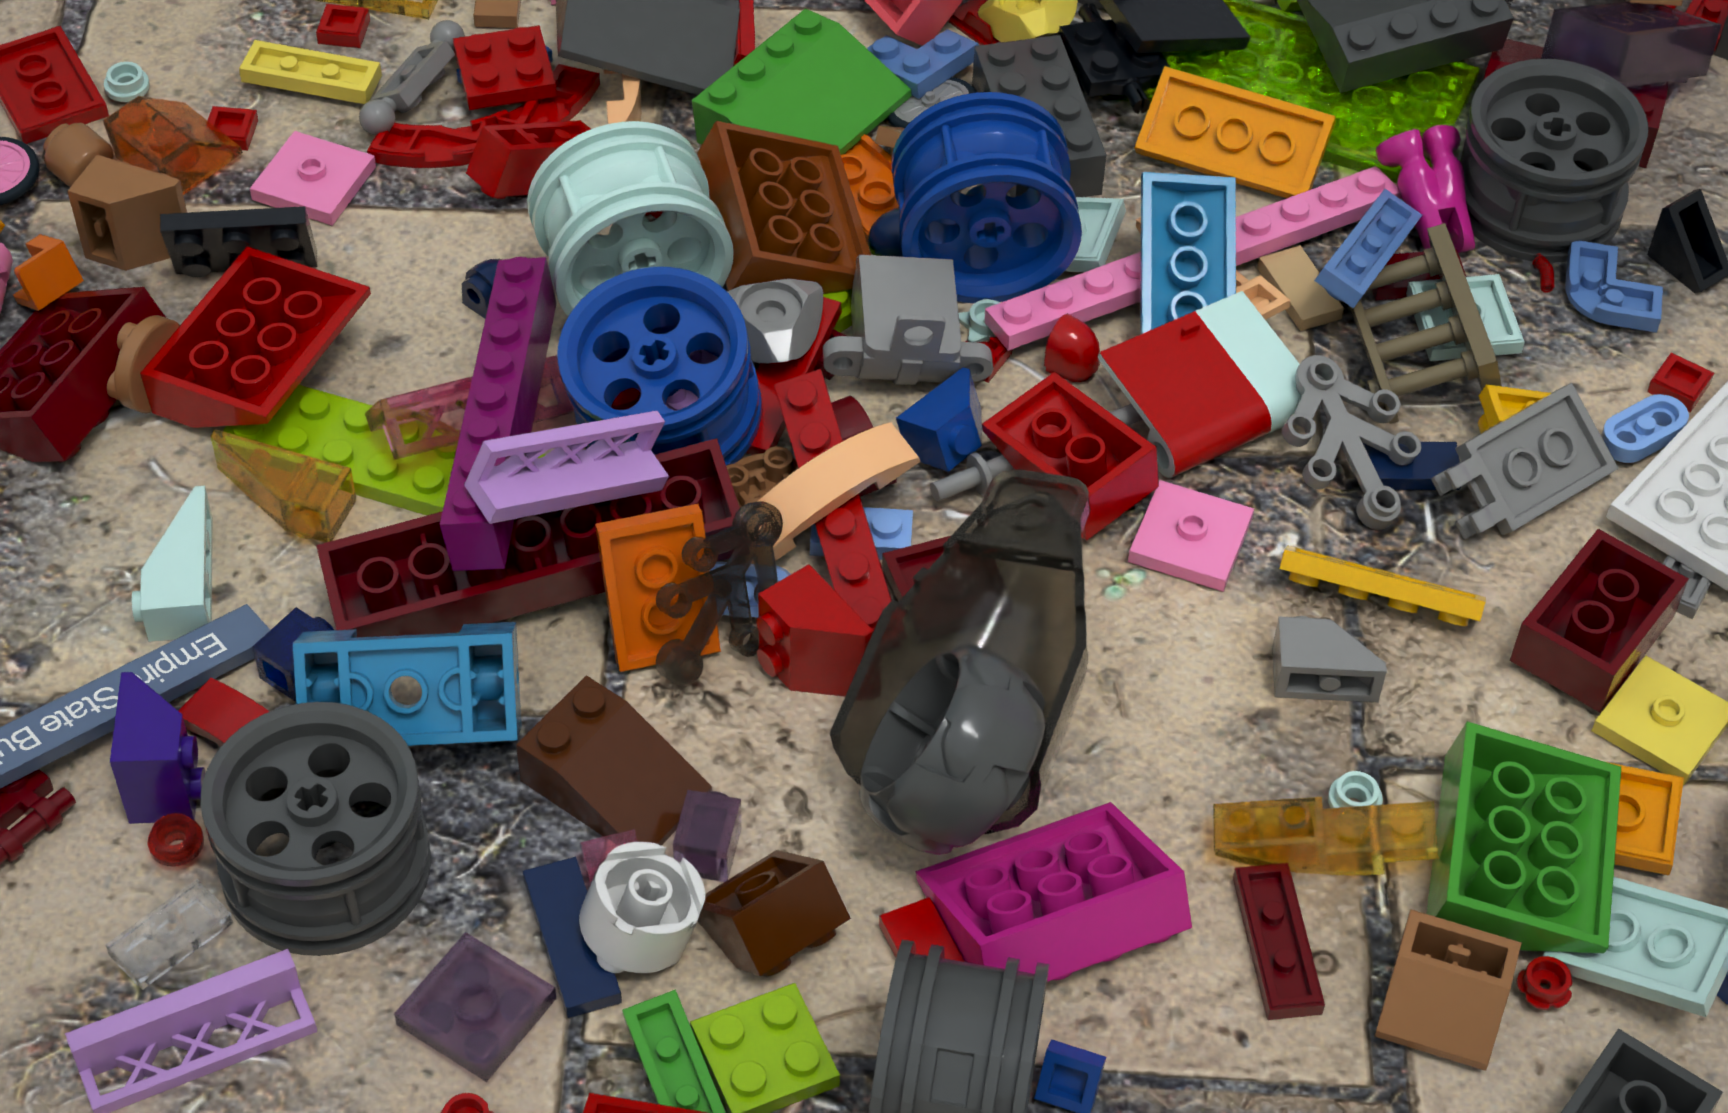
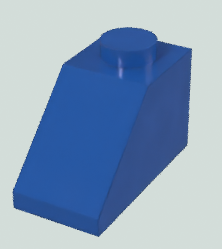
[896,367,982,472]

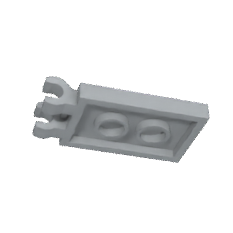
[1431,383,1619,539]

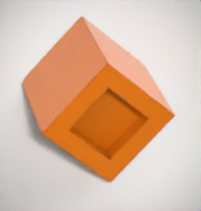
[13,234,84,311]

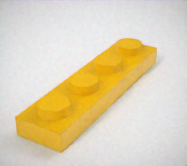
[1279,545,1486,626]

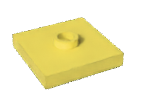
[1591,655,1728,785]

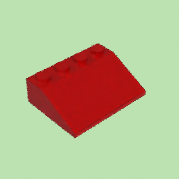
[140,246,371,428]

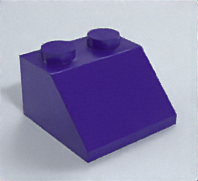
[110,672,206,824]

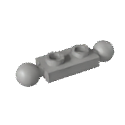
[359,20,465,135]

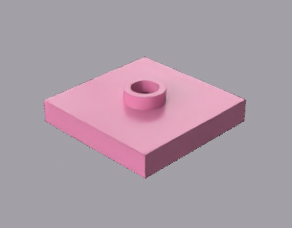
[250,131,376,226]
[1128,480,1254,592]

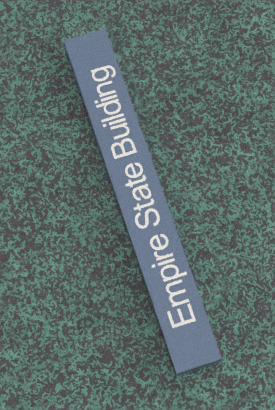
[0,604,276,789]

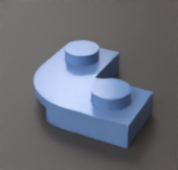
[1565,241,1663,333]

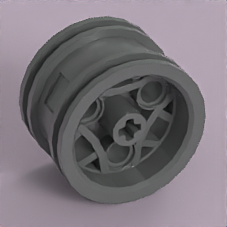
[869,939,1049,1113]

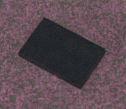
[1099,0,1251,53]

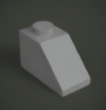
[1272,616,1387,703]

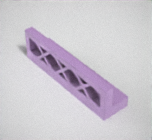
[464,411,669,524]
[65,949,318,1113]

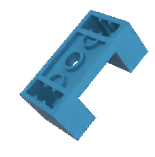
[293,622,522,746]

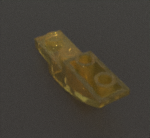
[1213,797,1439,875]

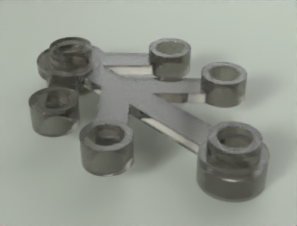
[656,501,783,685]

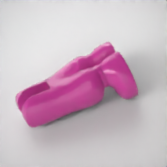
[1375,125,1475,253]

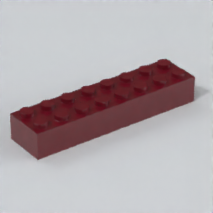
[316,438,748,638]

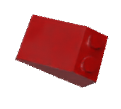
[982,372,1159,541]

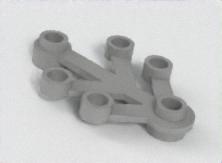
[1282,355,1421,530]

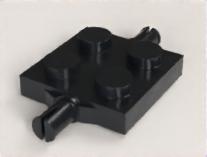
[1058,3,1170,114]

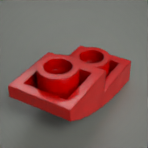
[178,677,270,747]

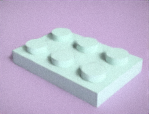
[1543,877,1728,1017]

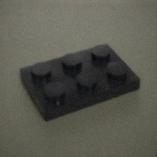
[160,206,318,277]

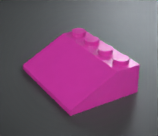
[915,802,1192,982]

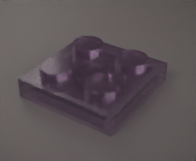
[394,932,557,1082]

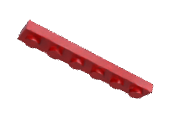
[774,369,903,646]

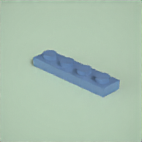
[1314,189,1422,308]

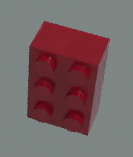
[1510,529,1689,713]

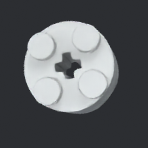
[579,842,705,973]

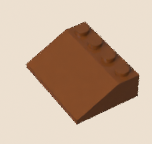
[697,121,871,294]

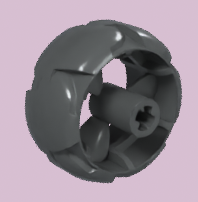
[859,644,1045,855]

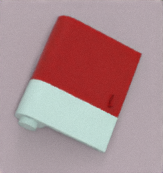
[1098,291,1318,478]

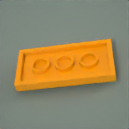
[1134,66,1336,198]

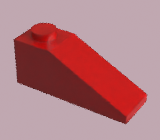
[466,120,591,199]

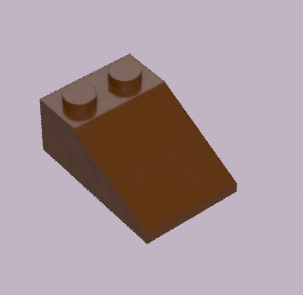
[516,675,712,846]

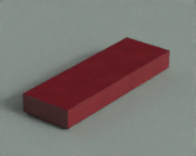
[1233,863,1325,1020]

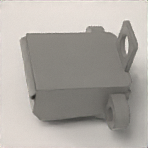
[822,255,993,385]

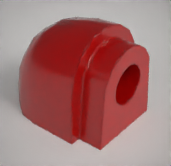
[1044,313,1100,382]

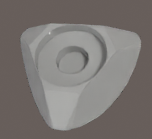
[727,279,823,364]

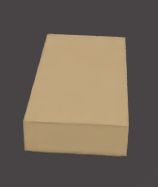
[1257,245,1344,331]

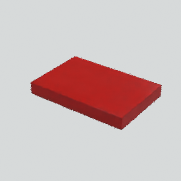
[0,26,109,144]

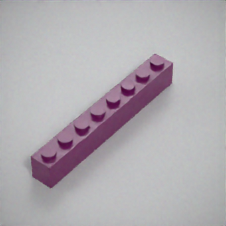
[440,257,557,571]

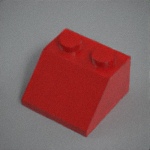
[756,564,874,699]

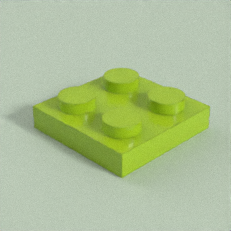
[690,983,840,1113]

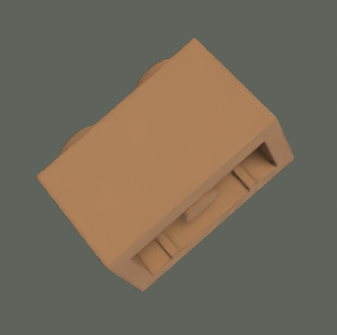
[67,155,187,271]
[1374,909,1522,1071]

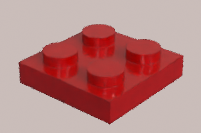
[453,25,557,110]

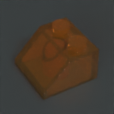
[103,96,243,195]

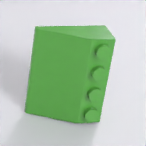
[691,8,912,155]
[1426,721,1621,953]

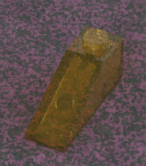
[210,429,357,542]

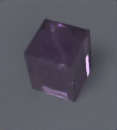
[673,790,742,882]

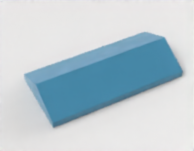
[1140,172,1236,334]

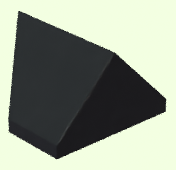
[1647,189,1728,293]

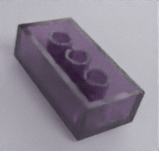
[1541,2,1721,90]

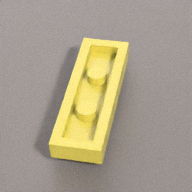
[239,40,382,104]

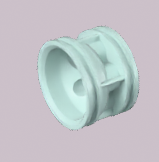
[527,121,734,316]

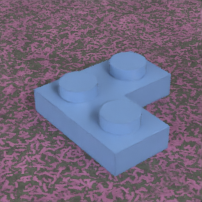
[867,29,979,99]

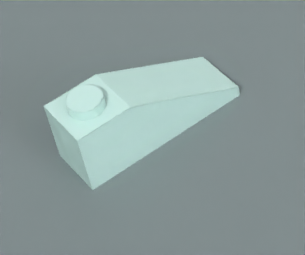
[132,485,213,642]

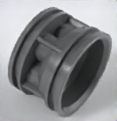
[1458,59,1648,263]
[201,702,431,956]

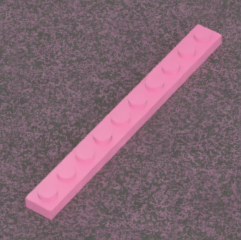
[984,166,1401,351]

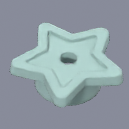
[958,299,1000,342]

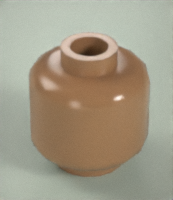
[43,122,114,187]

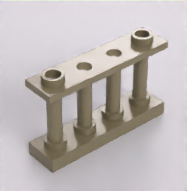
[1339,223,1502,424]

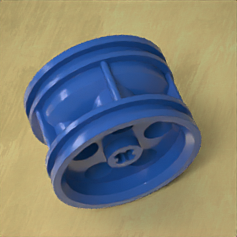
[891,92,1082,303]
[557,267,762,466]

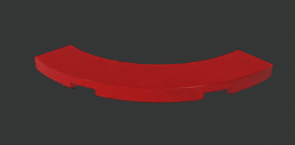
[367,64,600,168]

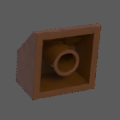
[698,850,851,977]

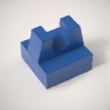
[1034,1039,1107,1113]

